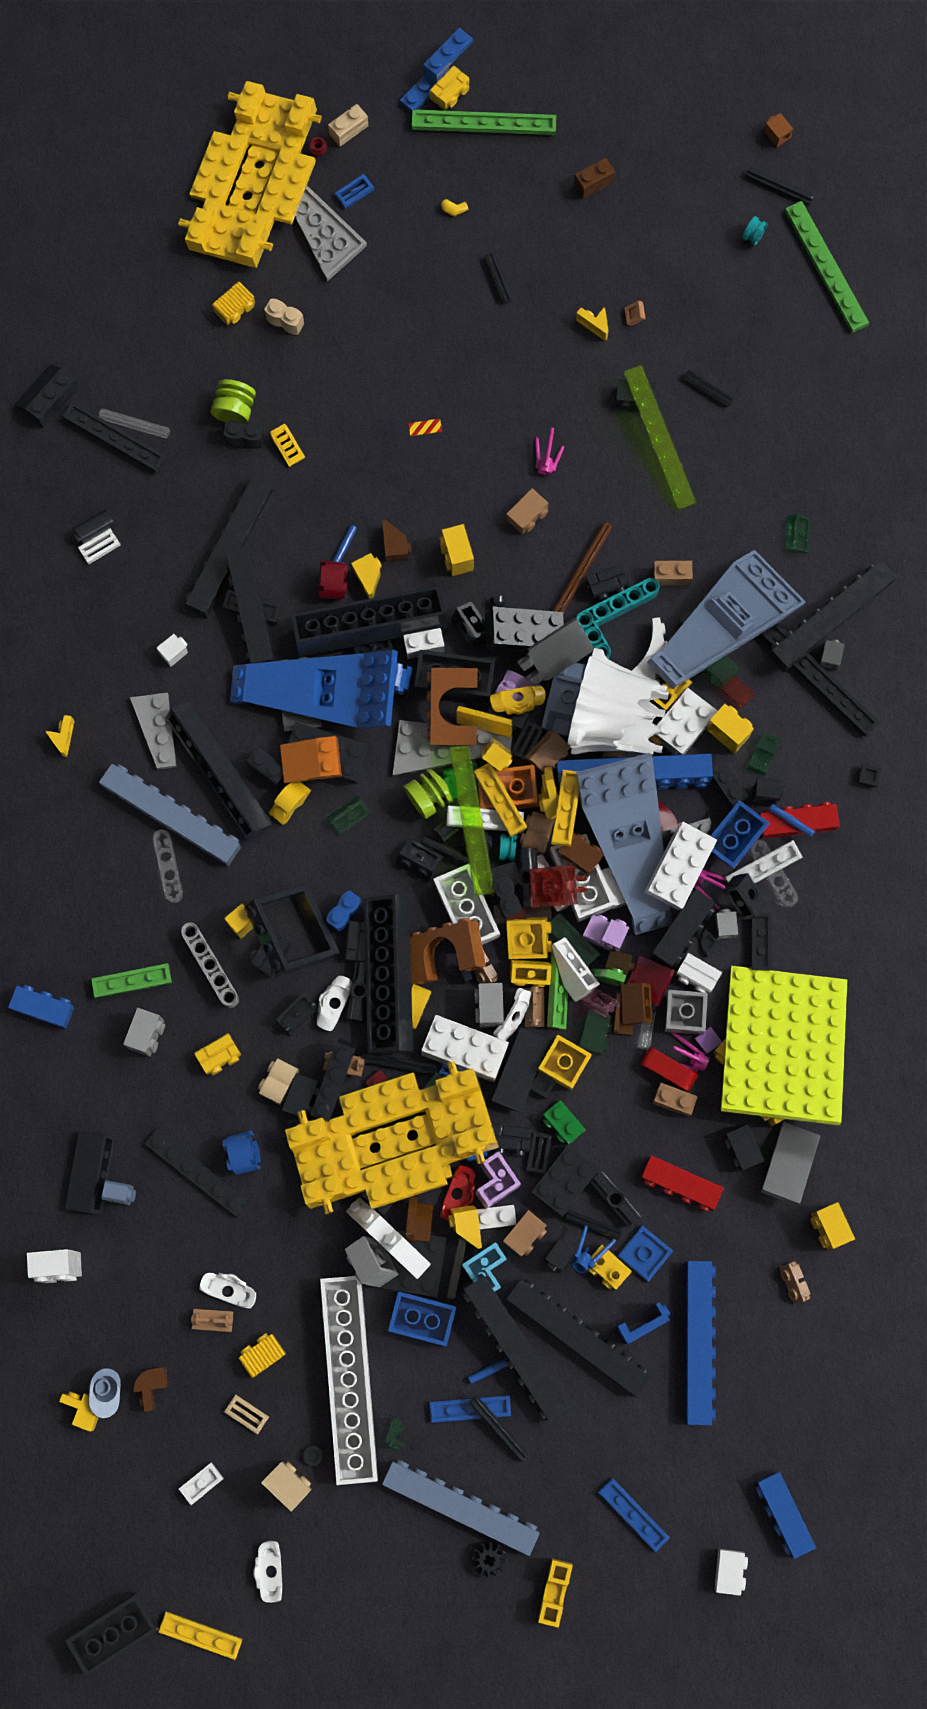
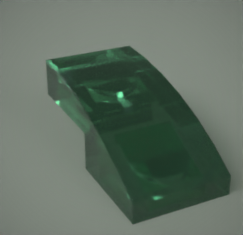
[747,731,781,776]

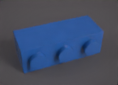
[8,985,74,1029]

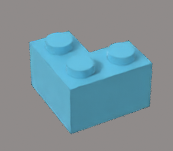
[462,1242,507,1292]

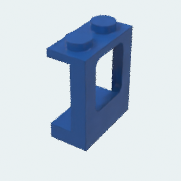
[616,1302,671,1344]

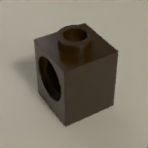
[605,949,635,976]

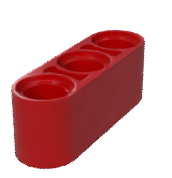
[640,1047,698,1092]

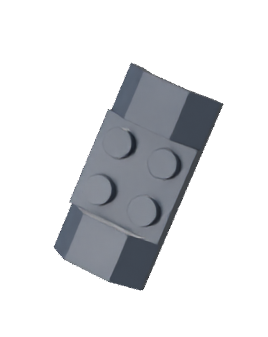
[541,663,587,737]

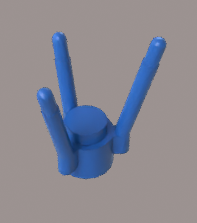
[572,1226,616,1273]

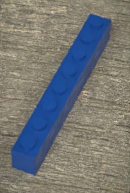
[686,1261,716,1425]

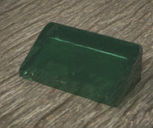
[786,513,810,553]
[327,796,370,835]

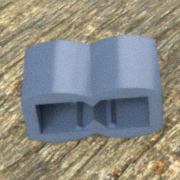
[102,1180,136,1205]

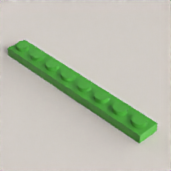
[412,110,556,135]
[785,201,869,333]

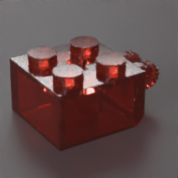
[530,865,587,908]

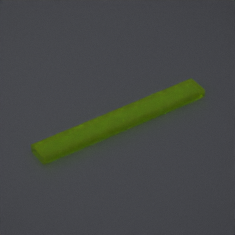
[624,365,696,510]
[449,746,495,896]

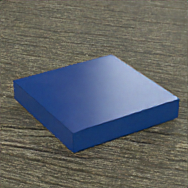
[617,1225,673,1282]

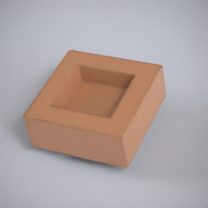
[625,301,646,326]

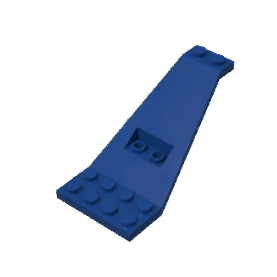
[230,650,398,729]

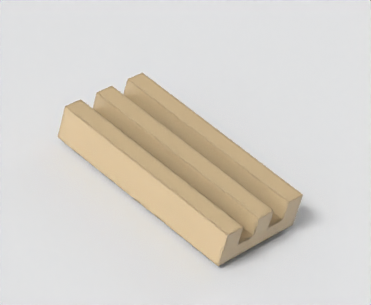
[225,1395,269,1434]

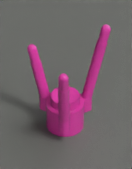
[535,428,564,475]
[693,869,727,910]
[671,1033,710,1073]

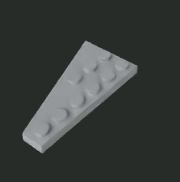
[295,186,367,281]
[393,720,513,777]

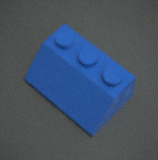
[710,800,770,868]

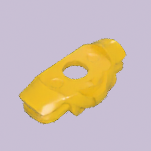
[490,686,545,715]

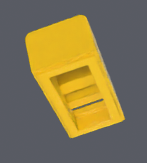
[270,424,305,467]

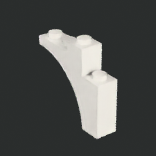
[632,617,668,684]
[346,1197,431,1279]

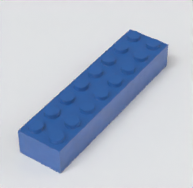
[556,754,713,792]

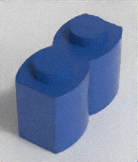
[327,890,362,933]

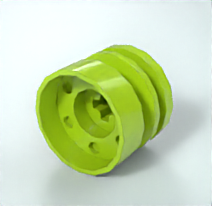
[210,379,256,424]
[403,768,453,819]

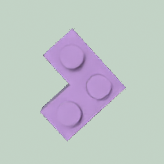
[582,914,629,952]
[475,1151,521,1209]

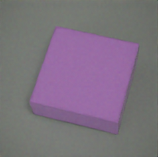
[695,1027,722,1055]

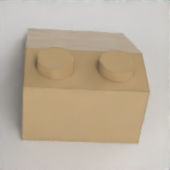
[262,1461,312,1511]

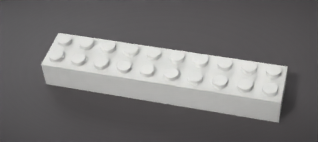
[320,1276,378,1485]

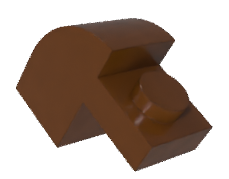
[134,1367,168,1412]

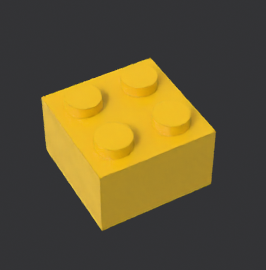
[439,524,474,576]
[706,704,754,754]
[538,1035,592,1090]
[810,1202,855,1250]

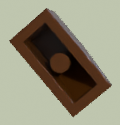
[382,520,411,562]

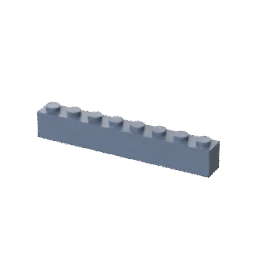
[99,764,241,867]
[382,1459,540,1556]

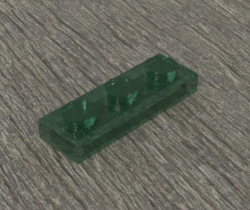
[551,913,600,967]

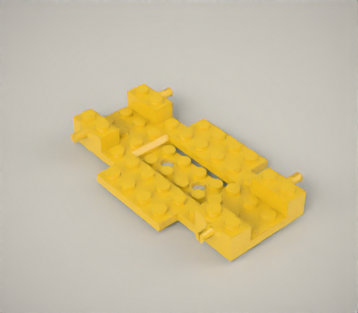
[178,81,322,268]
[285,1061,499,1214]

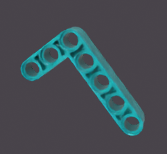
[576,578,660,659]

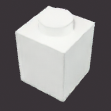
[157,634,188,667]

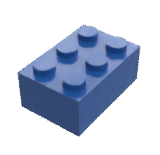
[388,1292,456,1346]

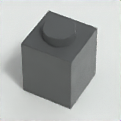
[819,639,845,671]

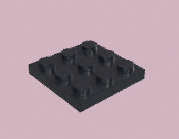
[378,1229,447,1297]

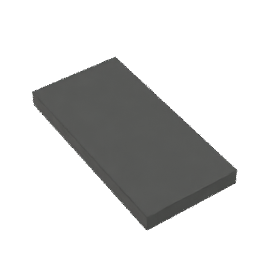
[761,1122,820,1206]

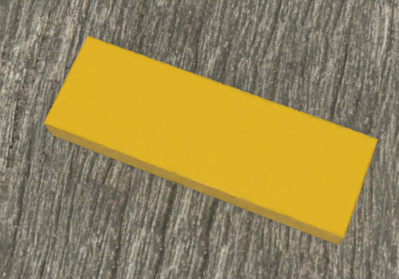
[456,706,512,738]

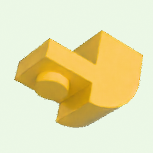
[653,679,692,711]
[269,781,311,825]
[59,1391,99,1432]

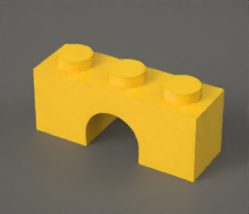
[538,1558,573,1628]

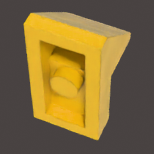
[576,308,608,341]
[46,715,74,757]

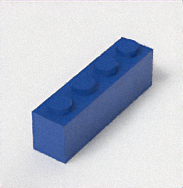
[755,1471,816,1559]

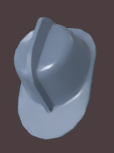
[89,1368,121,1418]

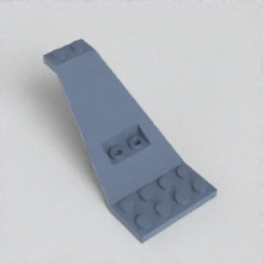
[647,550,806,689]
[576,753,672,935]

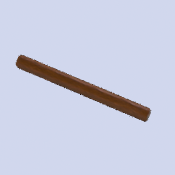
[553,522,612,613]

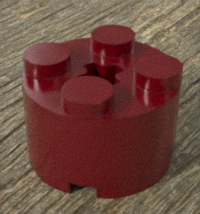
[318,561,348,600]

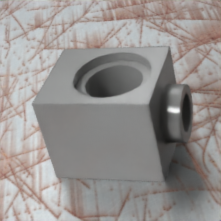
[715,909,738,939]

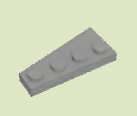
[130,693,177,770]

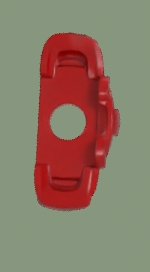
[440,1165,475,1222]

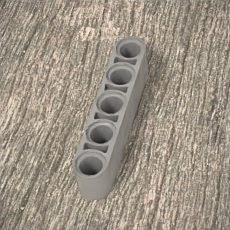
[181,923,239,1008]

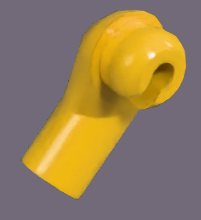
[441,199,469,216]

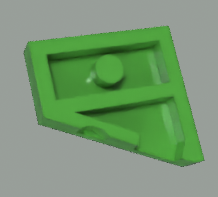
[589,968,626,988]

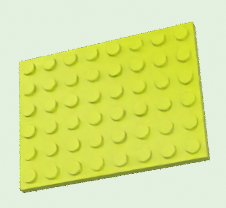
[721,966,847,1125]

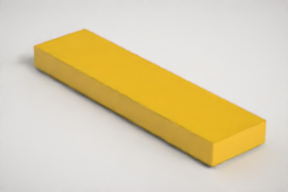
[473,763,528,837]
[551,770,579,847]
[159,1611,243,1660]

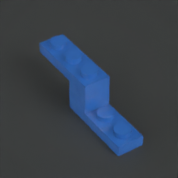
[400,27,473,113]

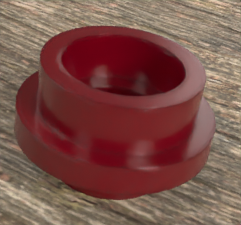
[309,137,327,156]

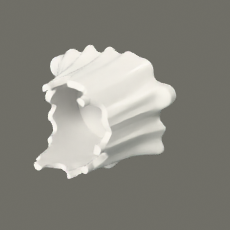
[568,648,669,754]

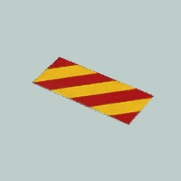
[408,419,442,436]

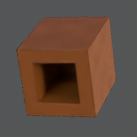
[764,113,793,147]

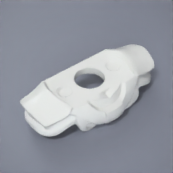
[317,976,352,1031]
[494,988,531,1041]
[199,1273,256,1308]
[253,1541,282,1602]

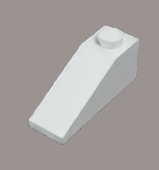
[552,938,599,1002]

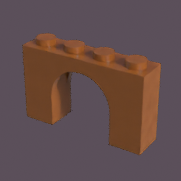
[427,668,477,745]
[410,918,486,985]

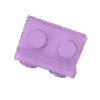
[496,670,541,701]

